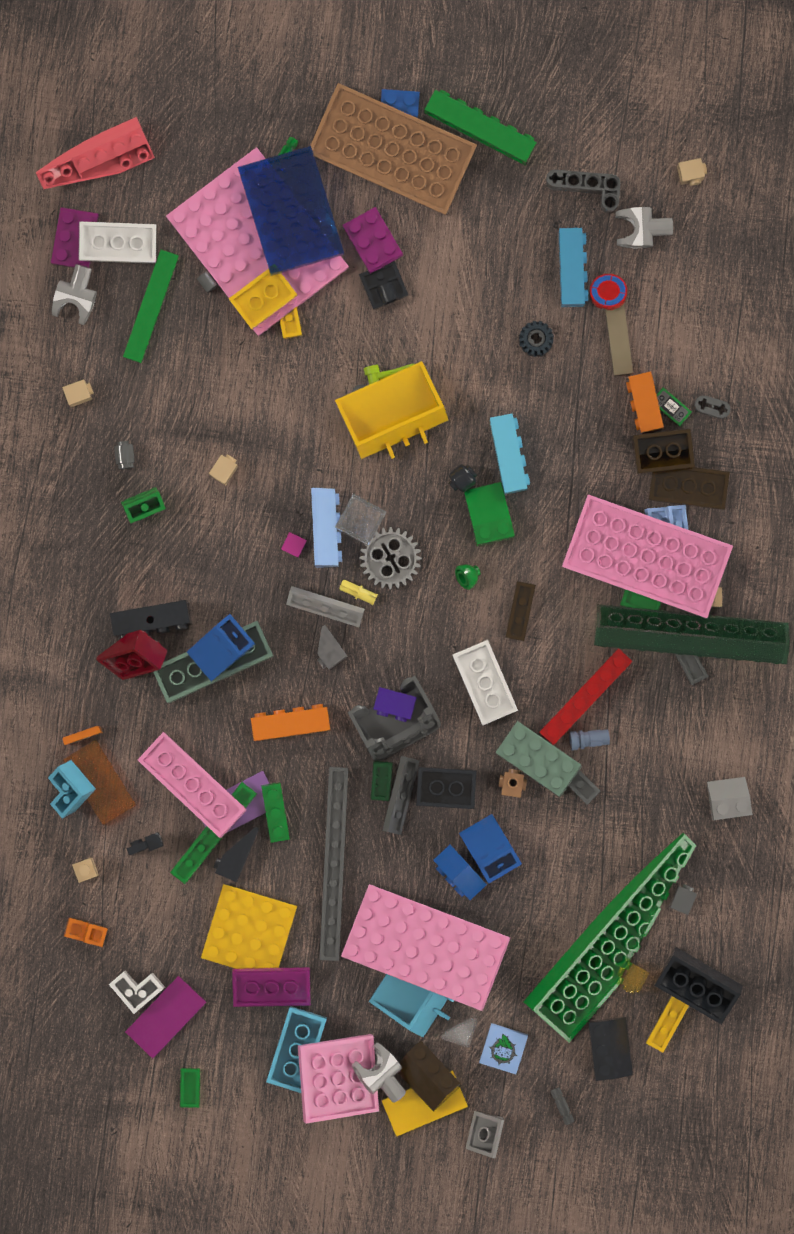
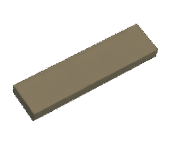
[605,304,633,376]

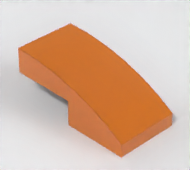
[64,917,108,947]

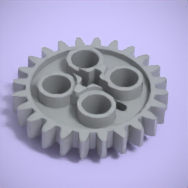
[359,527,422,590]

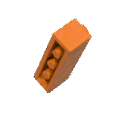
[251,704,331,741]

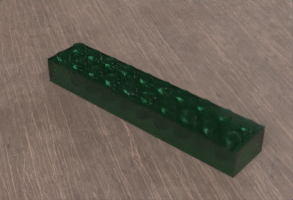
[594,604,790,664]

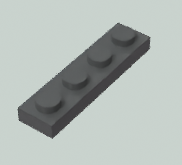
[382,756,420,835]

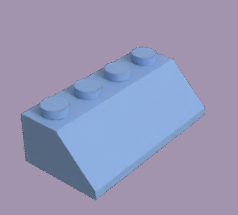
[311,488,342,568]

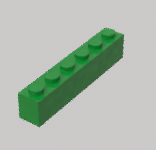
[424,90,536,166]

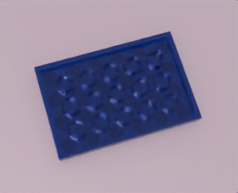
[238,146,344,276]

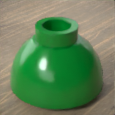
[455,564,481,590]

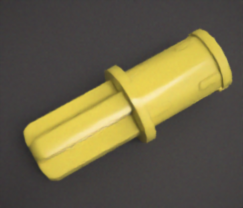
[339,580,378,605]

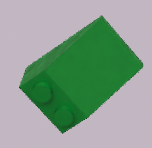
[464,482,515,546]

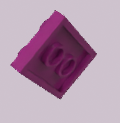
[51,207,99,268]
[342,207,403,274]

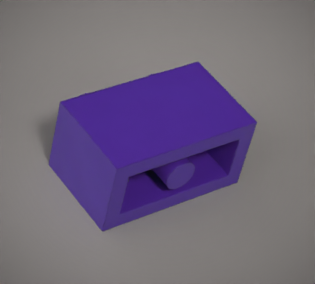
[373,687,417,722]

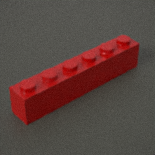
[538,648,633,745]

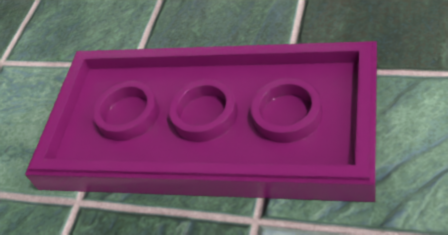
[232,967,311,1007]
[125,976,206,1059]

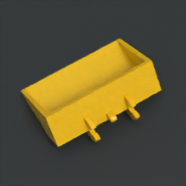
[335,361,448,459]

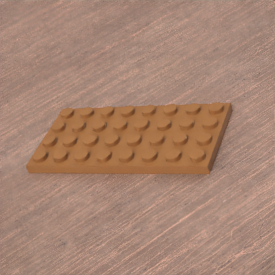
[307,83,477,215]

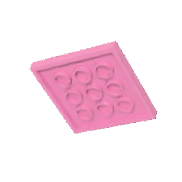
[298,1034,379,1124]

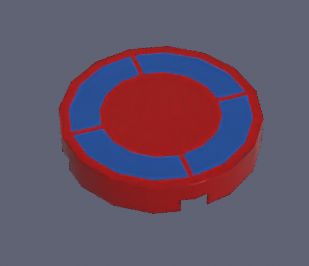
[590,274,627,310]

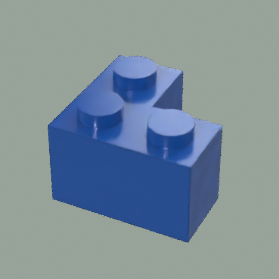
[433,845,487,900]

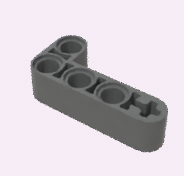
[545,170,621,214]

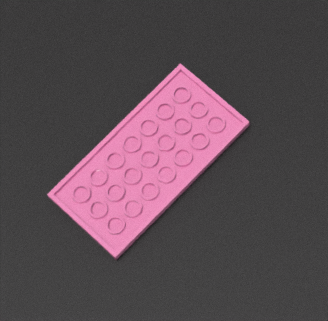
[562,495,733,618]
[341,884,510,1011]

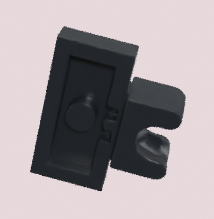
[126,832,164,856]

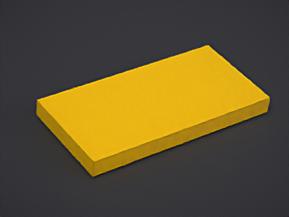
[382,1070,468,1137]

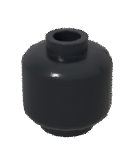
[448,464,477,492]

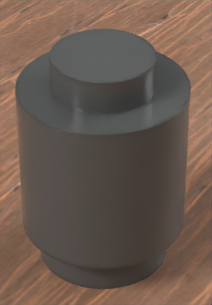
[114,441,135,470]

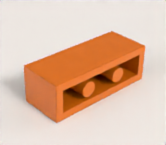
[626,371,664,434]

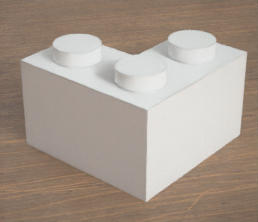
[109,971,165,1014]

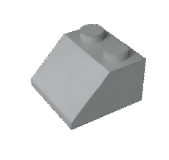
[707,777,753,820]

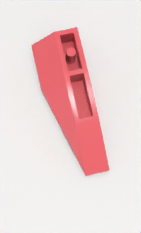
[36,117,155,189]

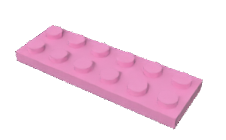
[138,732,247,838]

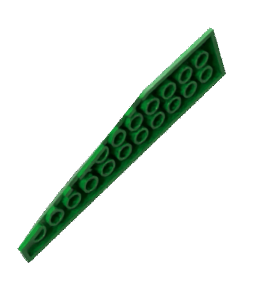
[523,833,696,1043]

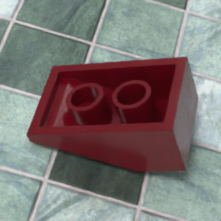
[96,630,167,680]

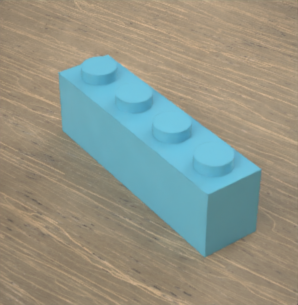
[489,414,530,495]

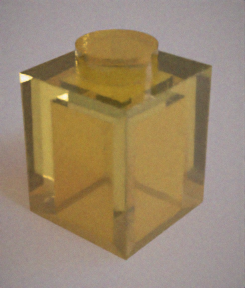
[621,962,649,994]

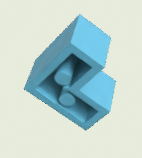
[48,760,96,818]

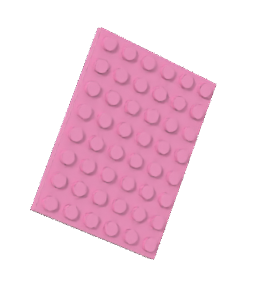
[166,147,349,337]

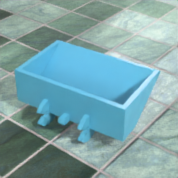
[369,974,454,1037]

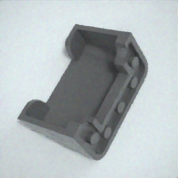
[348,676,441,761]

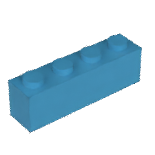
[558,228,588,307]

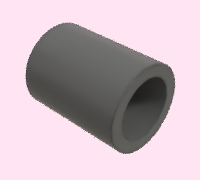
[197,271,218,293]

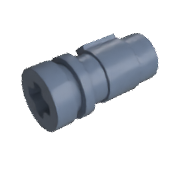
[569,729,610,750]

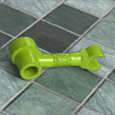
[363,364,414,384]

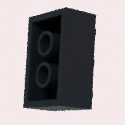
[416,767,477,809]

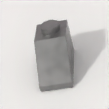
[317,625,348,670]

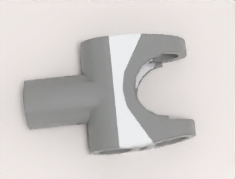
[615,207,673,248]
[52,264,97,325]
[352,1043,406,1103]

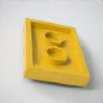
[229,264,298,330]

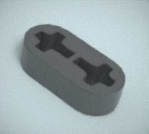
[694,395,731,419]

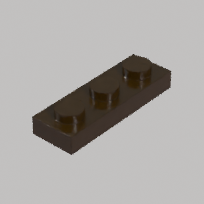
[505,581,536,642]

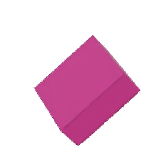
[281,532,307,558]

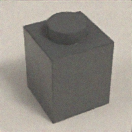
[669,884,697,915]

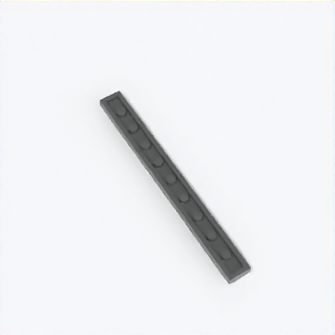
[320,767,348,961]

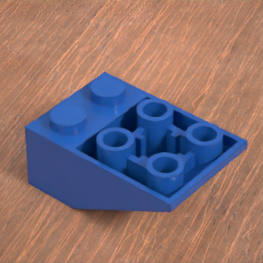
[187,614,256,682]
[459,814,522,884]

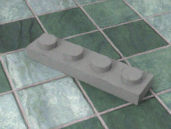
[286,586,365,627]

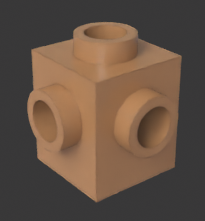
[498,769,527,798]

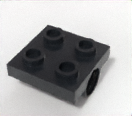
[359,261,409,310]

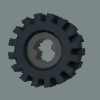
[519,321,554,357]

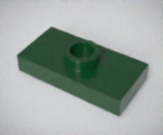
[371,761,393,801]

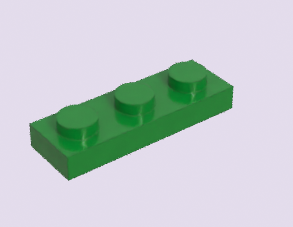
[261,782,290,843]

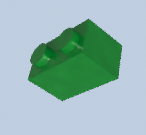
[121,487,166,524]

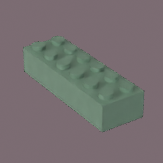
[154,621,274,704]

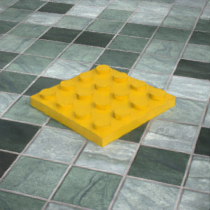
[201,884,297,969]

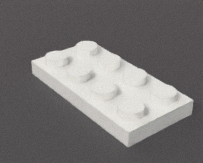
[79,222,156,263]
[452,640,518,726]

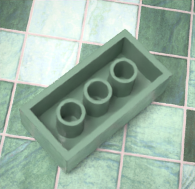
[496,721,582,797]

